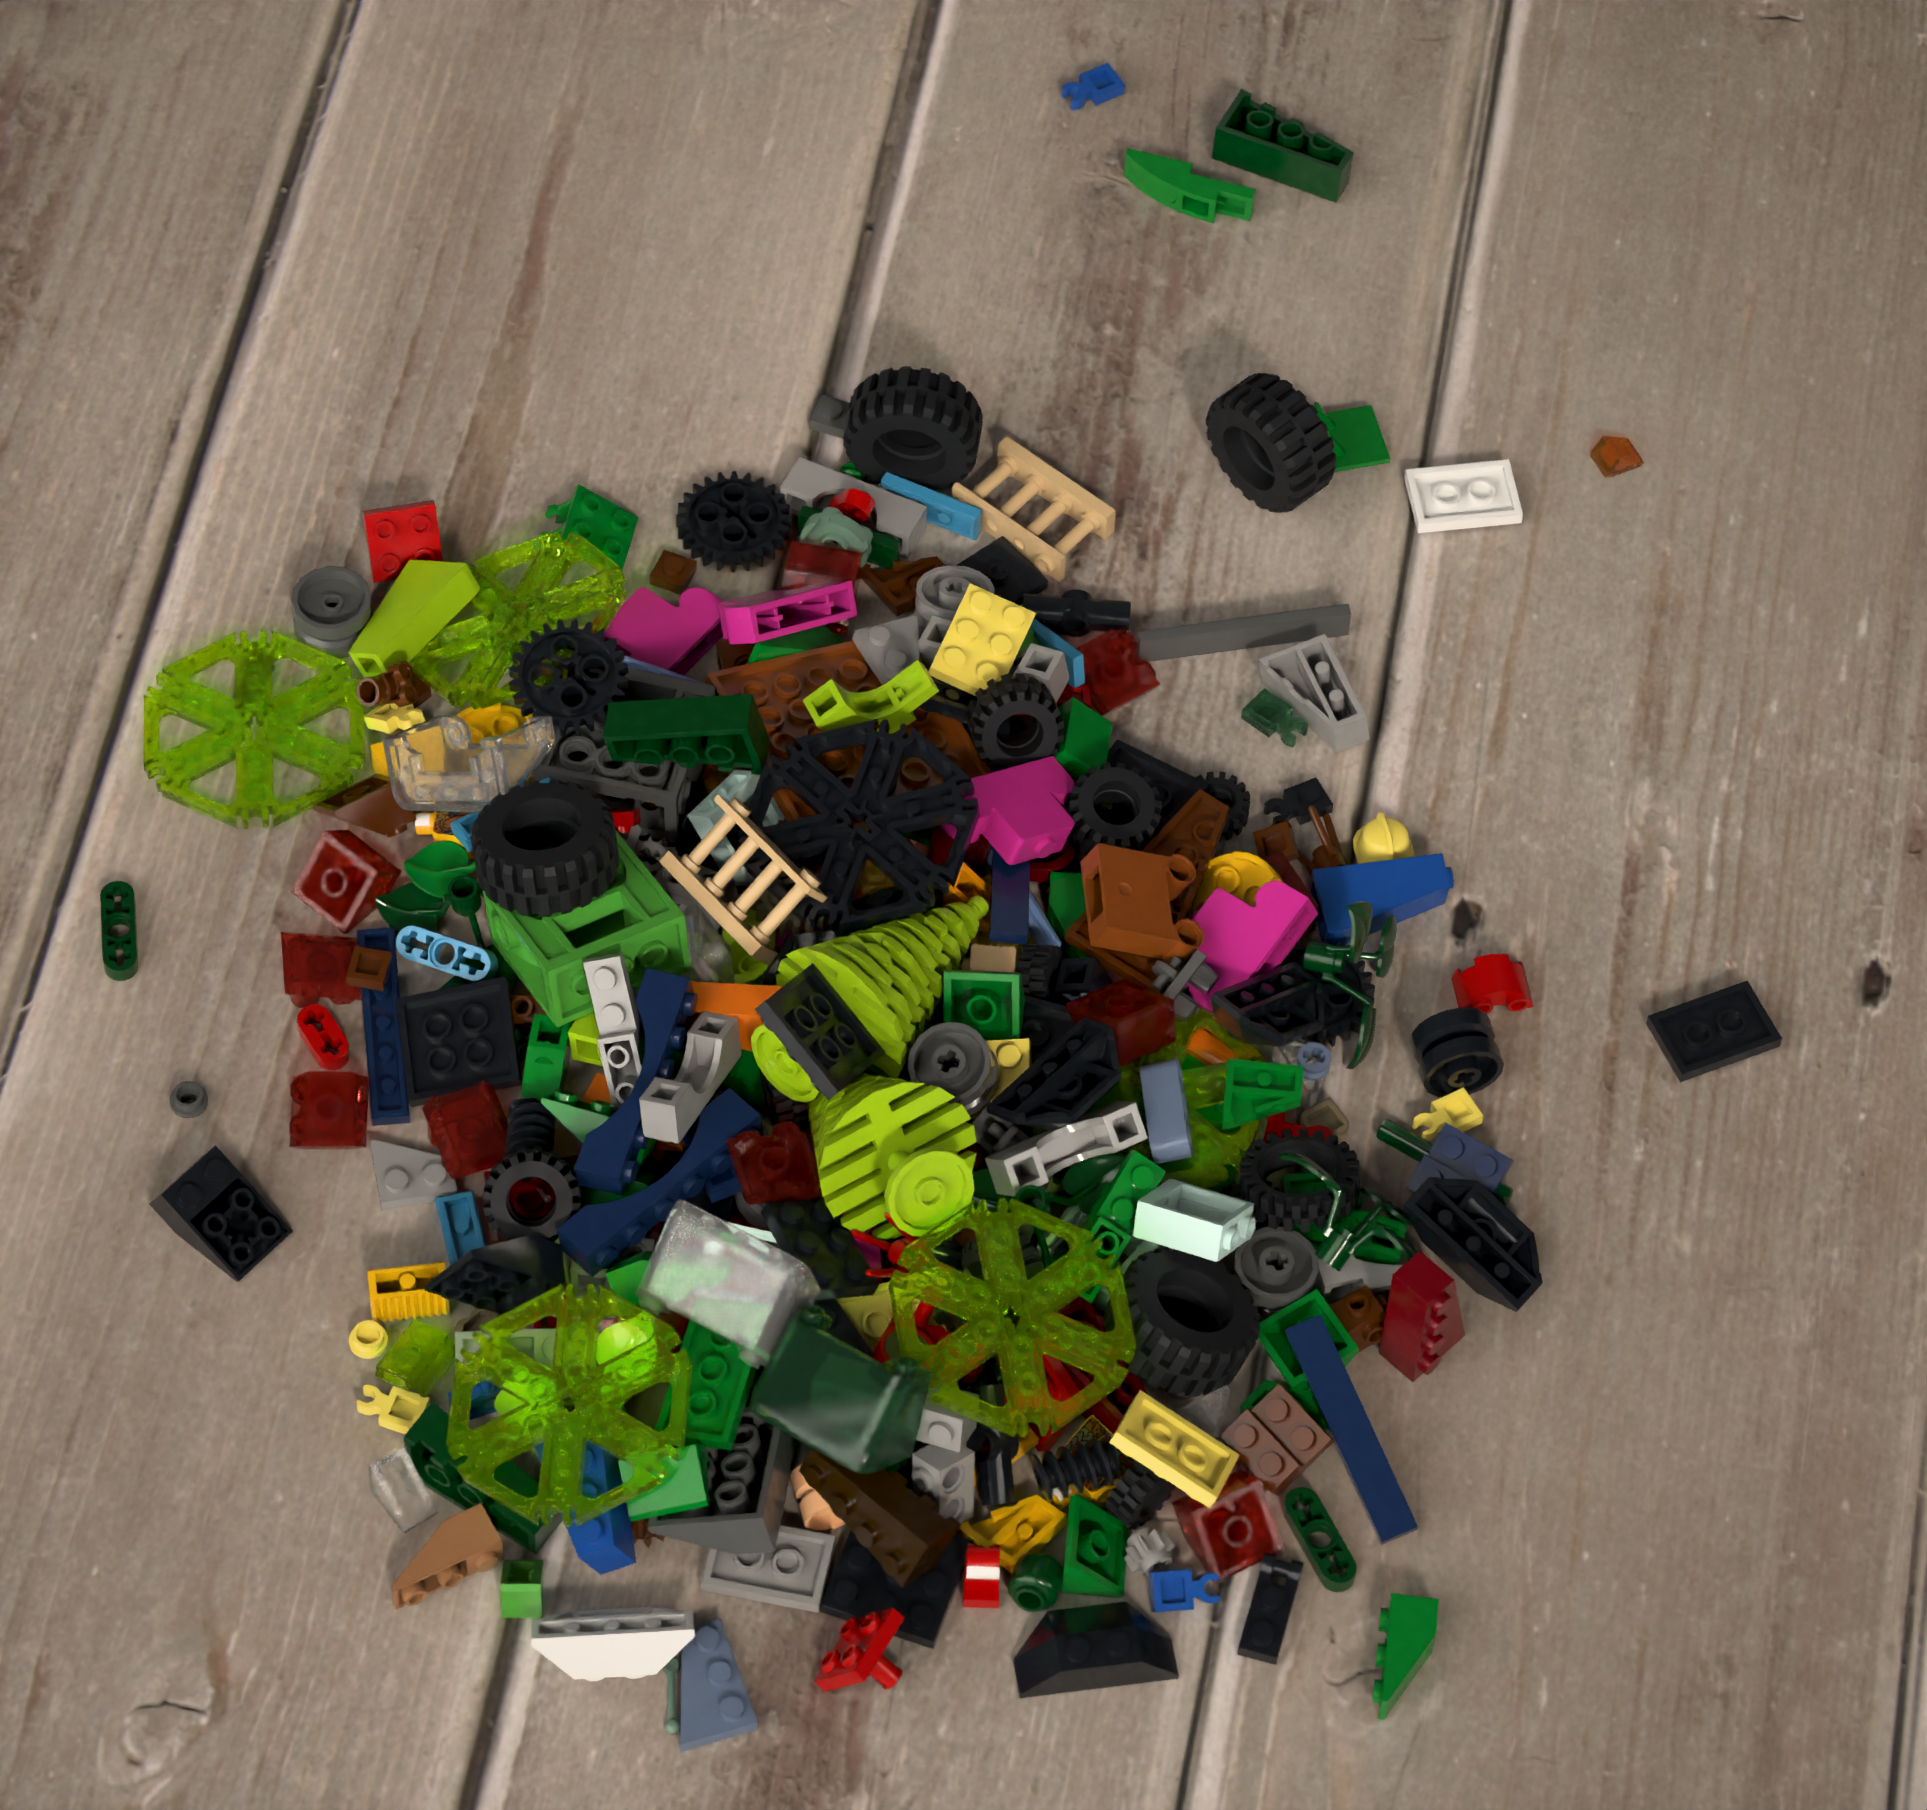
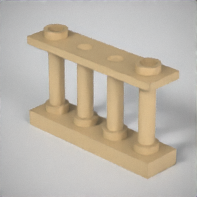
[952,436,1116,582]
[659,794,828,965]

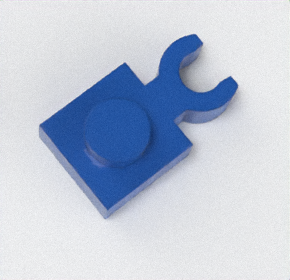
[1062,63,1125,110]
[1149,1569,1221,1613]

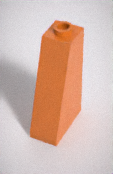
[684,981,783,1051]

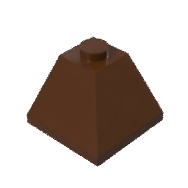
[312,773,416,837]

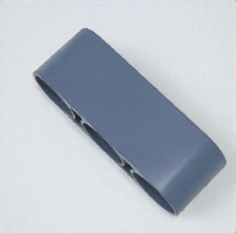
[1140,1058,1194,1164]

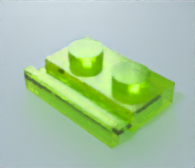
[375,1319,455,1398]

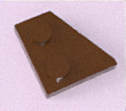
[860,557,946,617]

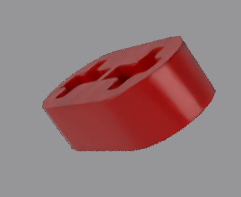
[828,488,875,524]
[297,1004,350,1070]

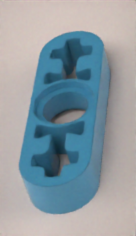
[396,925,498,982]

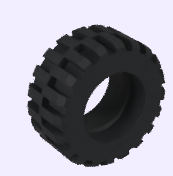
[843,366,983,491]
[1206,373,1336,513]
[471,780,620,917]
[1104,1247,1260,1397]

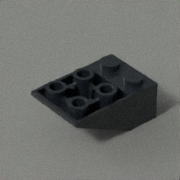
[149,1145,293,1282]
[424,1235,566,1320]

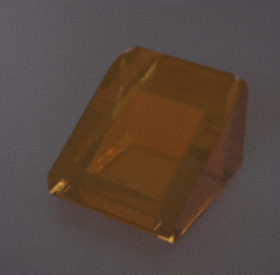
[1590,436,1644,478]

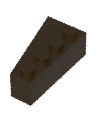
[799,1429,961,1588]

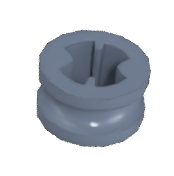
[1296,1042,1331,1081]

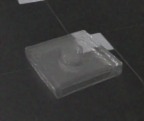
[684,904,735,984]

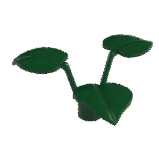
[375,875,518,992]
[1303,901,1397,1069]
[1277,1151,1418,1272]
[963,1155,1126,1313]

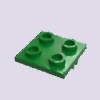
[1314,402,1390,472]
[537,484,638,576]

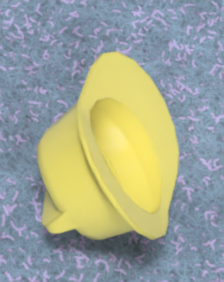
[1353,812,1415,864]

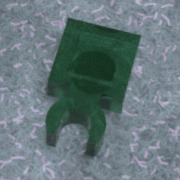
[1241,688,1308,748]

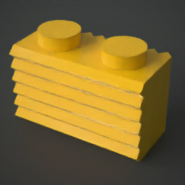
[367,1261,450,1323]

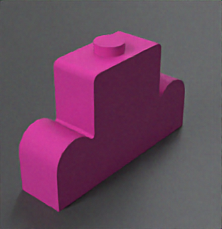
[718,581,857,644]
[599,587,725,675]
[941,756,1075,865]
[1186,881,1318,1028]

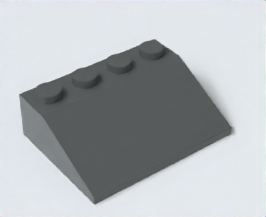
[647,1404,798,1555]

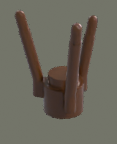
[1269,806,1348,876]

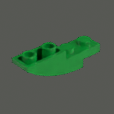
[1124,148,1256,223]
[1058,1150,1166,1303]

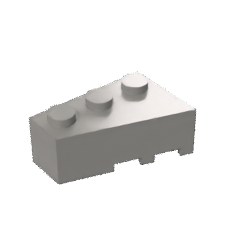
[1258,634,1370,753]

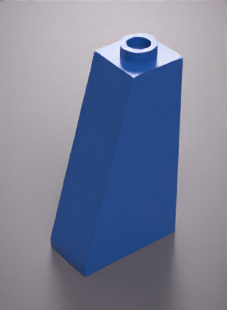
[1308,853,1454,946]

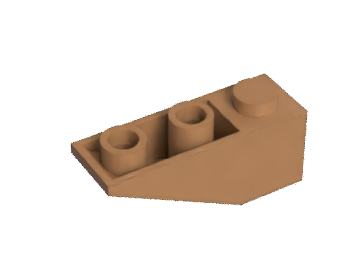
[391,1503,504,1610]

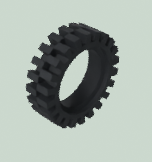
[1240,1128,1360,1232]

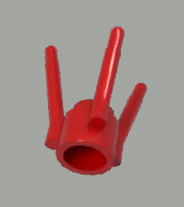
[851,1212,929,1278]

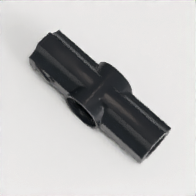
[1023,589,1131,637]
[966,1383,1019,1506]

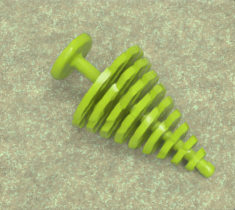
[751,895,989,1103]
[807,1073,977,1239]

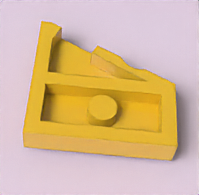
[957,1494,1068,1573]

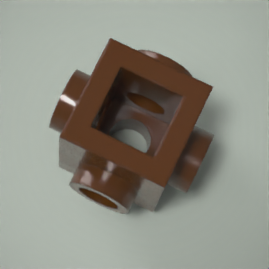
[1330,1285,1388,1353]

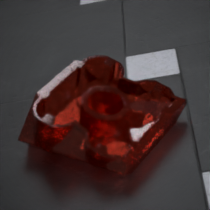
[1076,629,1161,716]
[281,932,362,1008]
[289,1071,369,1149]
[422,1080,508,1180]
[726,1121,822,1205]

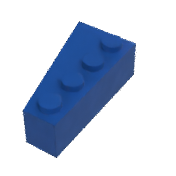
[527,1404,636,1575]

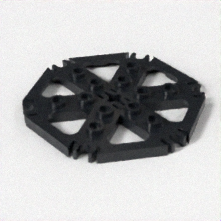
[738,719,980,932]

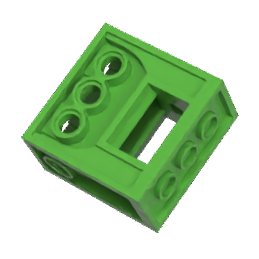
[483,831,692,1027]

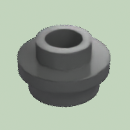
[169,1081,208,1118]

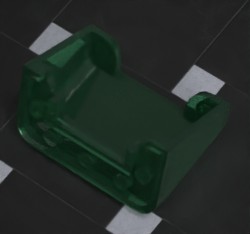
[749,1304,932,1473]

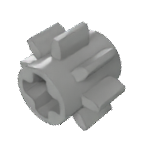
[1124,1527,1175,1577]

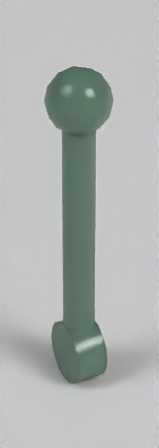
[663,1658,680,1735]

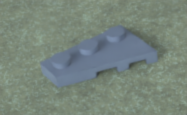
[680,1619,758,1752]

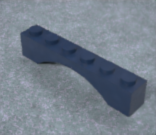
[574,968,698,1196]
[557,1088,764,1277]

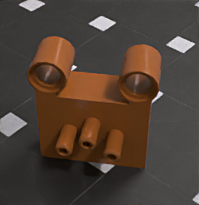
[1080,843,1205,965]

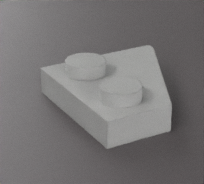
[852,615,919,685]
[370,1140,457,1210]

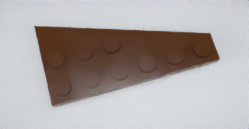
[1065,789,1229,998]

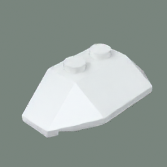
[531,1607,695,1681]

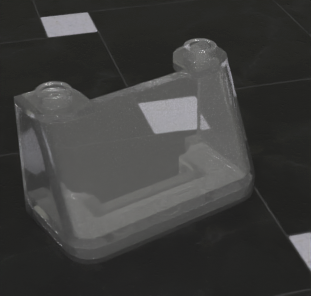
[382,715,555,812]
[636,1199,821,1370]

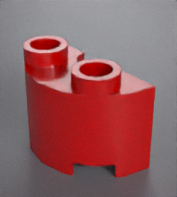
[1451,954,1533,1014]

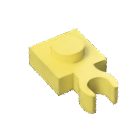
[364,703,426,734]
[1412,1087,1483,1141]
[356,1385,430,1434]

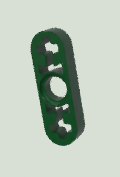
[100,881,138,981]
[1283,1487,1357,1592]

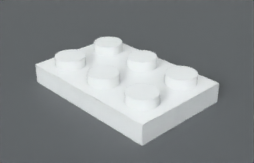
[1404,459,1523,533]

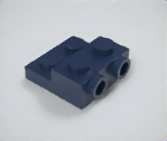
[1406,1123,1514,1196]

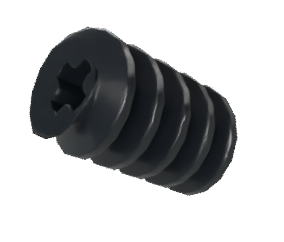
[504,1096,556,1181]
[1031,1435,1119,1502]

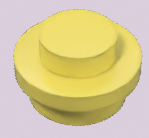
[349,1320,388,1359]

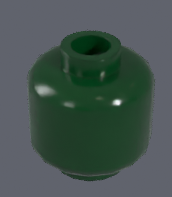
[1008,1552,1064,1612]

